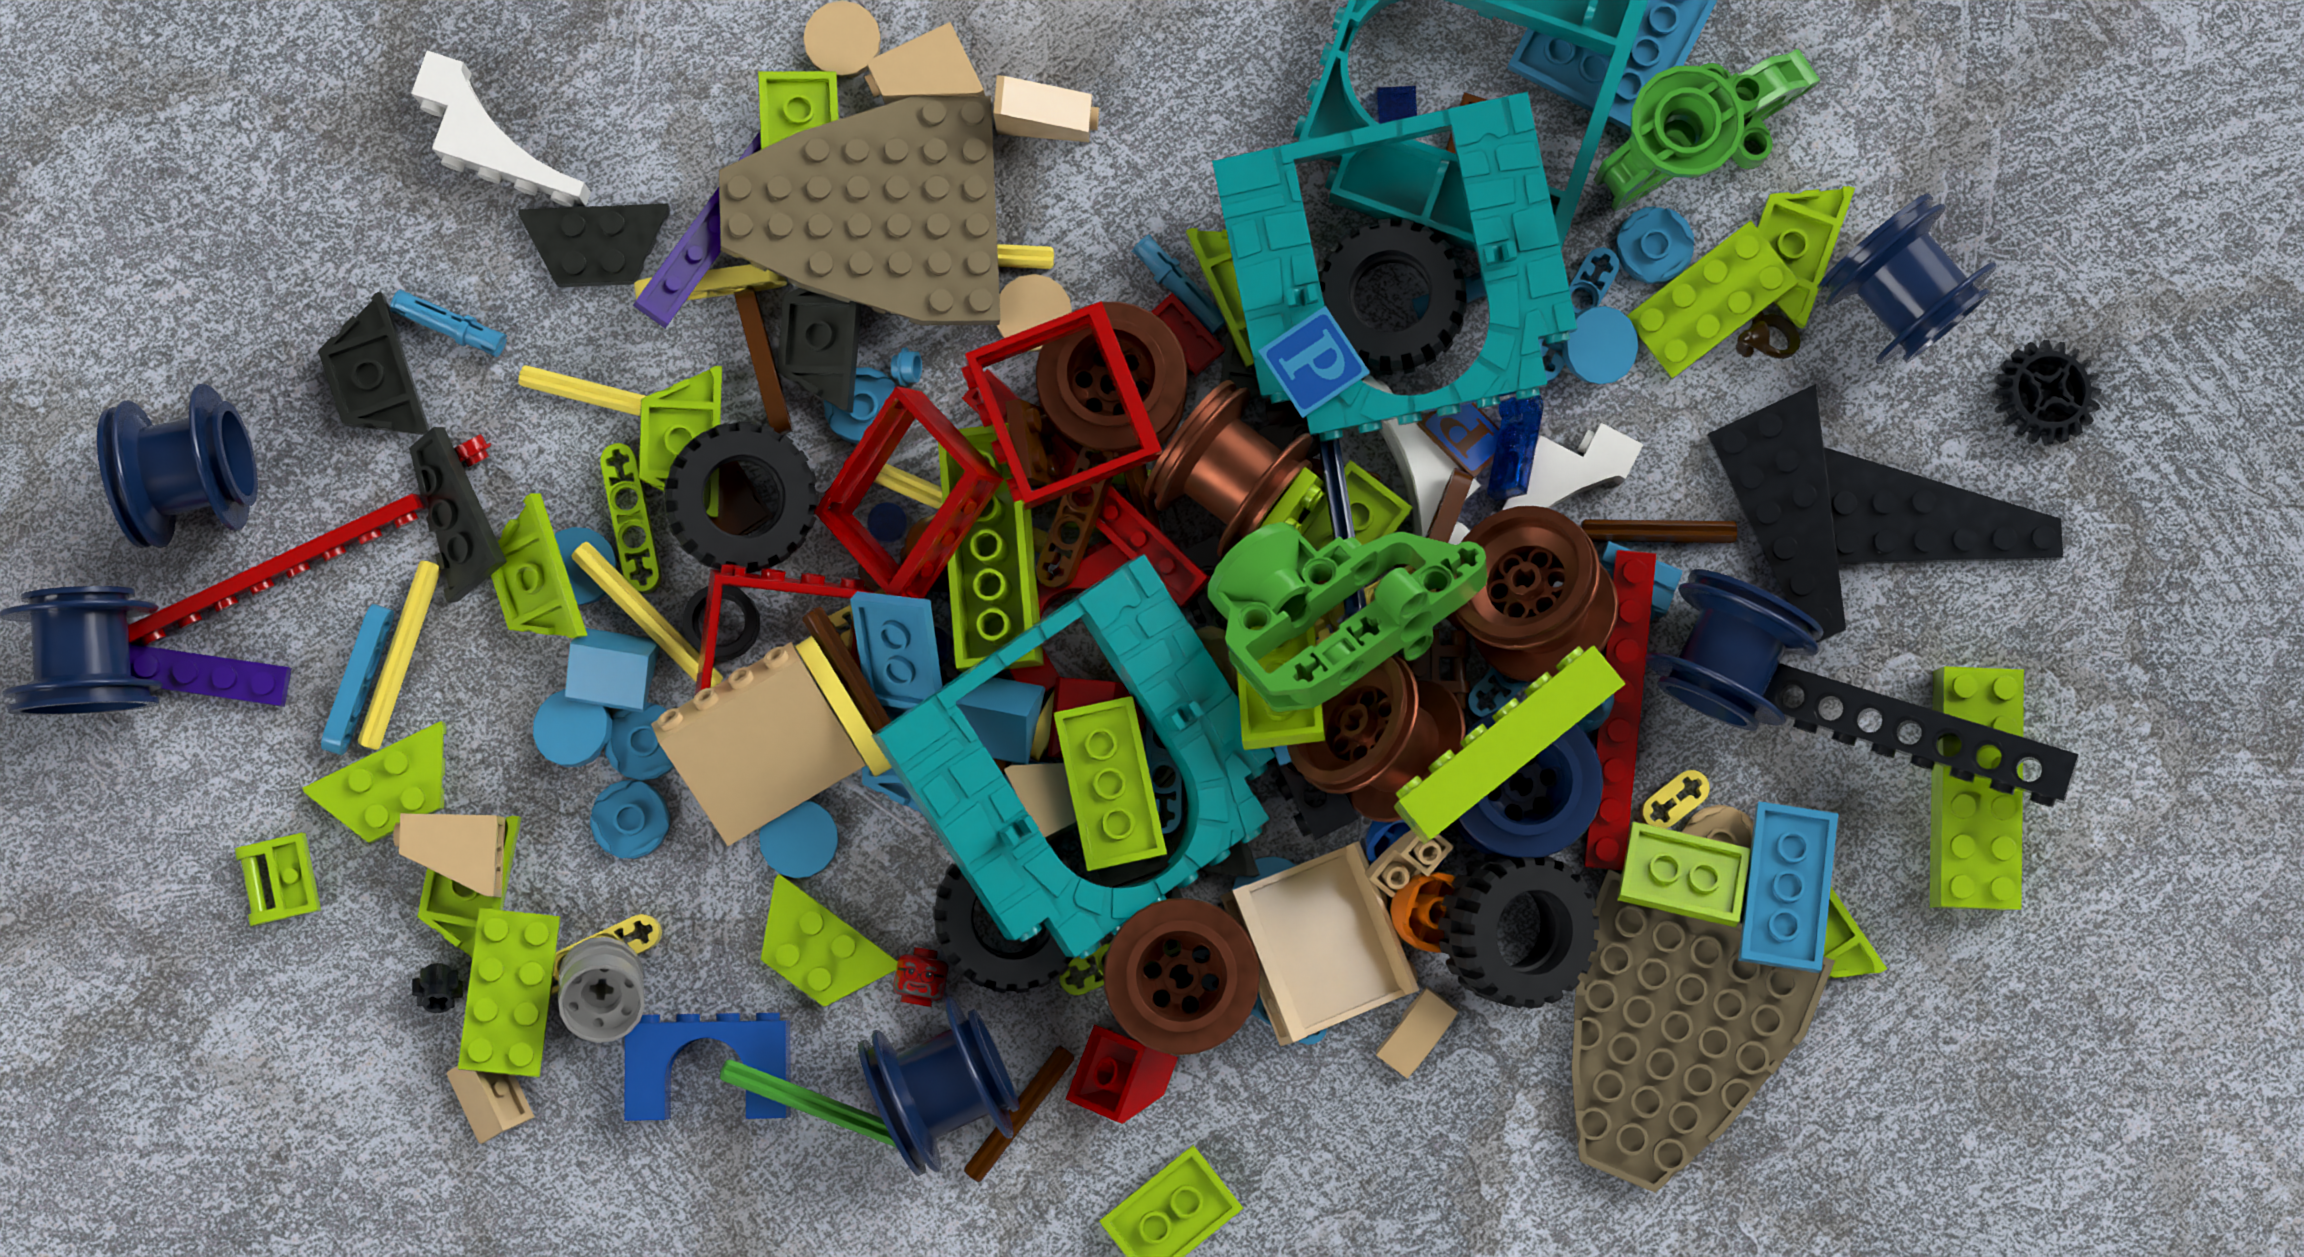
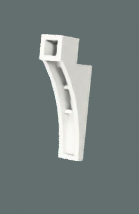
[411,51,591,207]
[1363,374,1481,545]
[1490,423,1643,516]

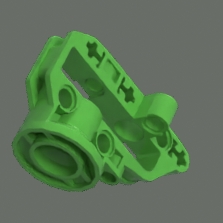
[1593,49,1821,212]
[1208,522,1488,712]

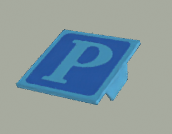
[1258,306,1370,418]

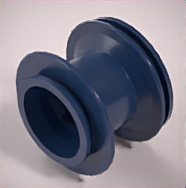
[1817,193,1997,364]
[97,383,258,548]
[1644,569,1823,731]
[0,586,163,715]
[1452,709,1603,859]
[858,996,1020,1176]

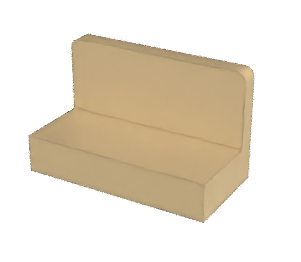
[447,1065,535,1144]

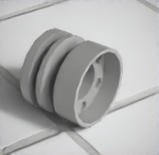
[558,937,645,1043]

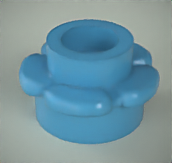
[891,347,922,386]

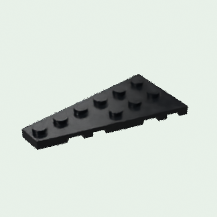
[1707,384,1846,644]
[1824,447,2063,564]

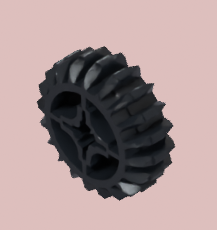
[1992,340,2102,446]

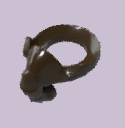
[1735,312,1801,359]

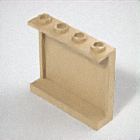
[651,642,866,846]
[1220,841,1419,1047]

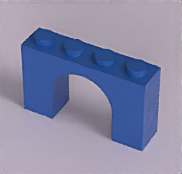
[624,1012,791,1121]

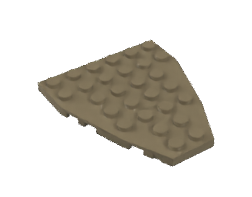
[719,96,1001,326]
[1571,869,1835,1193]

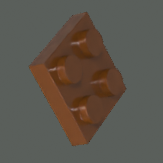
[1005,399,1061,488]

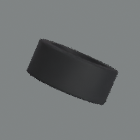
[683,585,760,660]

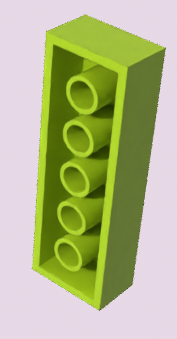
[938,423,1044,673]
[1393,645,1625,845]
[1929,666,2024,911]

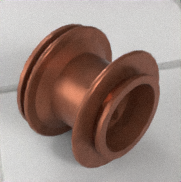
[1036,301,1187,463]
[1144,380,1312,557]
[1455,506,1619,682]
[1287,654,1466,822]
[1103,898,1260,1055]

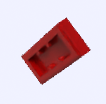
[1151,293,1225,377]

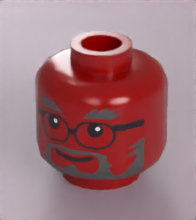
[893,947,949,1007]

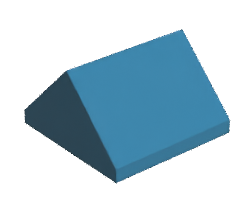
[565,628,660,713]
[956,677,1045,765]

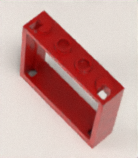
[961,301,1162,510]
[814,386,1004,599]
[695,564,875,731]

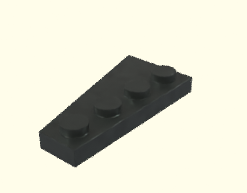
[409,427,507,603]

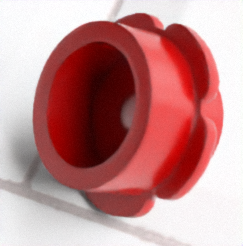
[454,434,491,467]

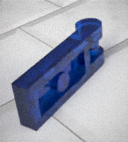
[1487,395,1544,501]

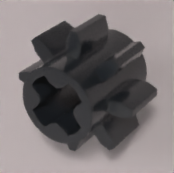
[412,963,463,1013]

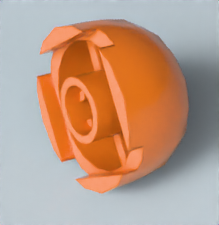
[1390,871,1456,953]

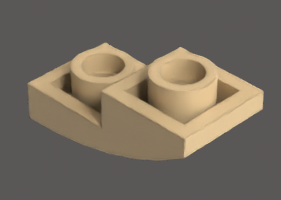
[1363,830,1454,898]
[1376,986,1458,1079]

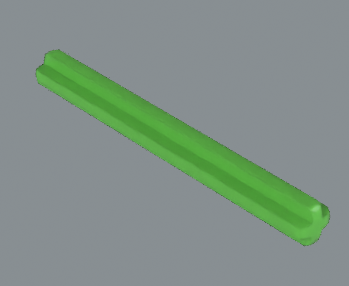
[719,1060,896,1147]

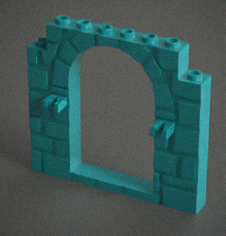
[1293,0,1649,252]
[1212,91,1577,442]
[871,554,1275,959]

